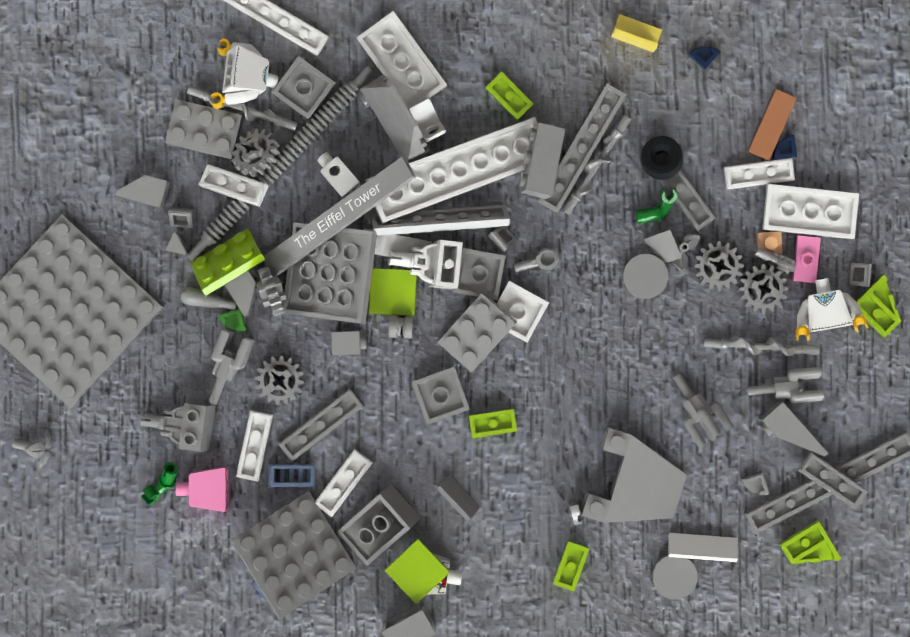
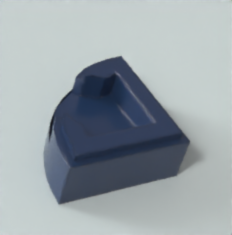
[688,47,720,70]
[773,135,797,160]

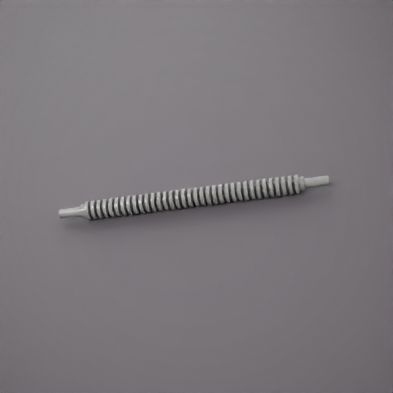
[186,66,374,262]

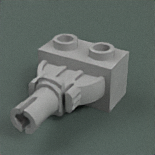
[140,402,216,452]

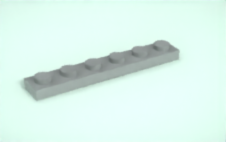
[538,83,627,213]
[370,205,510,236]

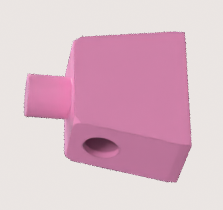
[176,466,229,512]

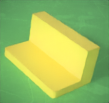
[611,14,662,53]

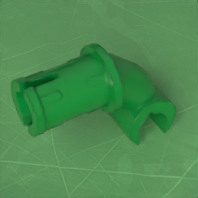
[635,186,677,225]
[141,462,179,505]

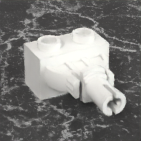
[388,240,463,290]

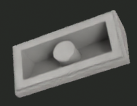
[437,475,480,521]

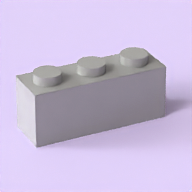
[519,122,565,199]

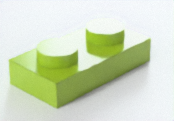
[485,71,533,121]
[469,408,517,438]
[552,540,590,592]

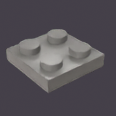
[272,56,336,120]
[453,248,506,301]
[412,366,470,425]

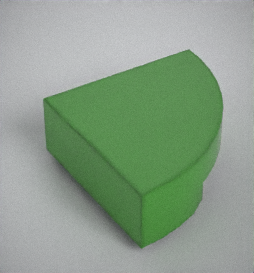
[218,309,247,331]

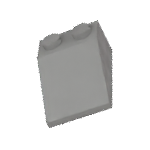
[337,484,421,566]

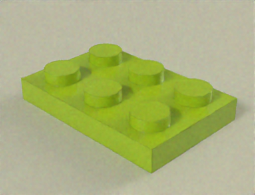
[190,228,265,295]

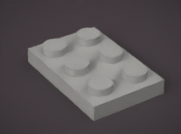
[165,99,243,160]
[438,292,517,373]

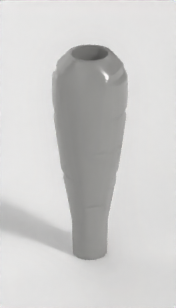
[181,287,237,310]

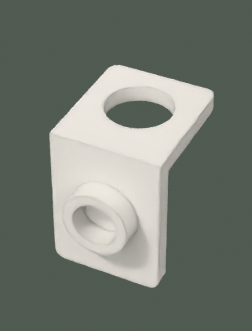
[409,98,446,142]

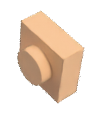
[757,232,782,255]

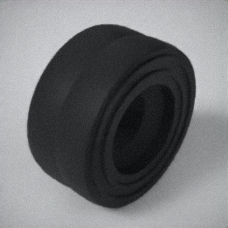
[641,136,683,180]

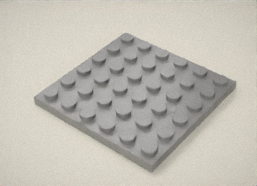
[0,214,164,407]

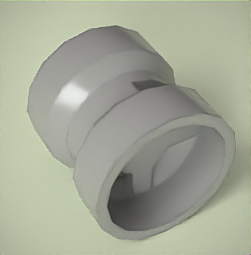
[389,315,413,339]

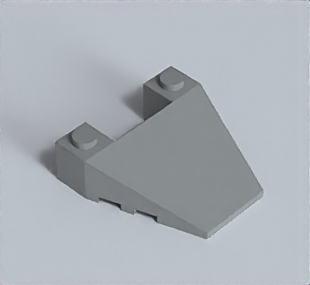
[359,74,431,163]
[580,426,687,523]

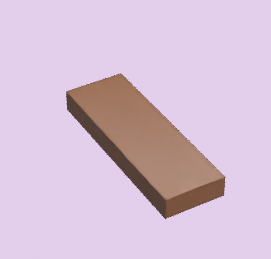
[747,89,797,161]

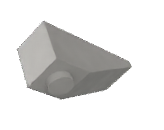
[759,401,829,456]

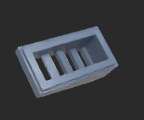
[267,464,315,487]

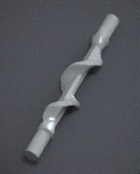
[187,85,298,131]
[562,115,631,215]
[704,336,820,356]

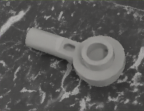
[514,247,559,272]
[754,247,796,274]

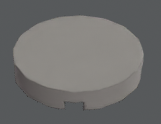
[622,254,668,299]
[652,555,698,599]

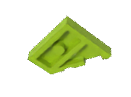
[856,274,901,338]
[778,520,841,564]

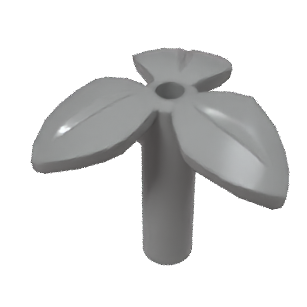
[673,234,700,271]
[12,429,52,468]

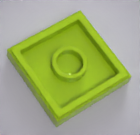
[369,268,417,316]
[384,538,450,604]

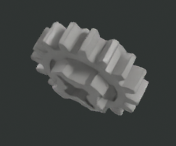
[231,129,280,178]
[693,241,744,291]
[737,264,788,314]
[256,266,286,316]
[255,355,305,405]

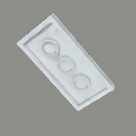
[357,11,447,111]
[762,184,859,239]

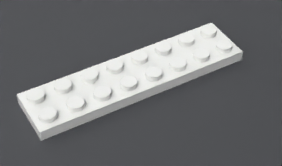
[365,117,538,224]

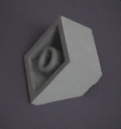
[381,602,436,637]

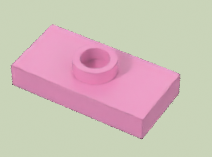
[792,236,821,283]

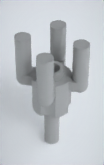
[208,329,255,405]
[747,367,824,404]
[673,373,734,448]

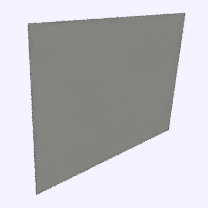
[643,230,682,264]

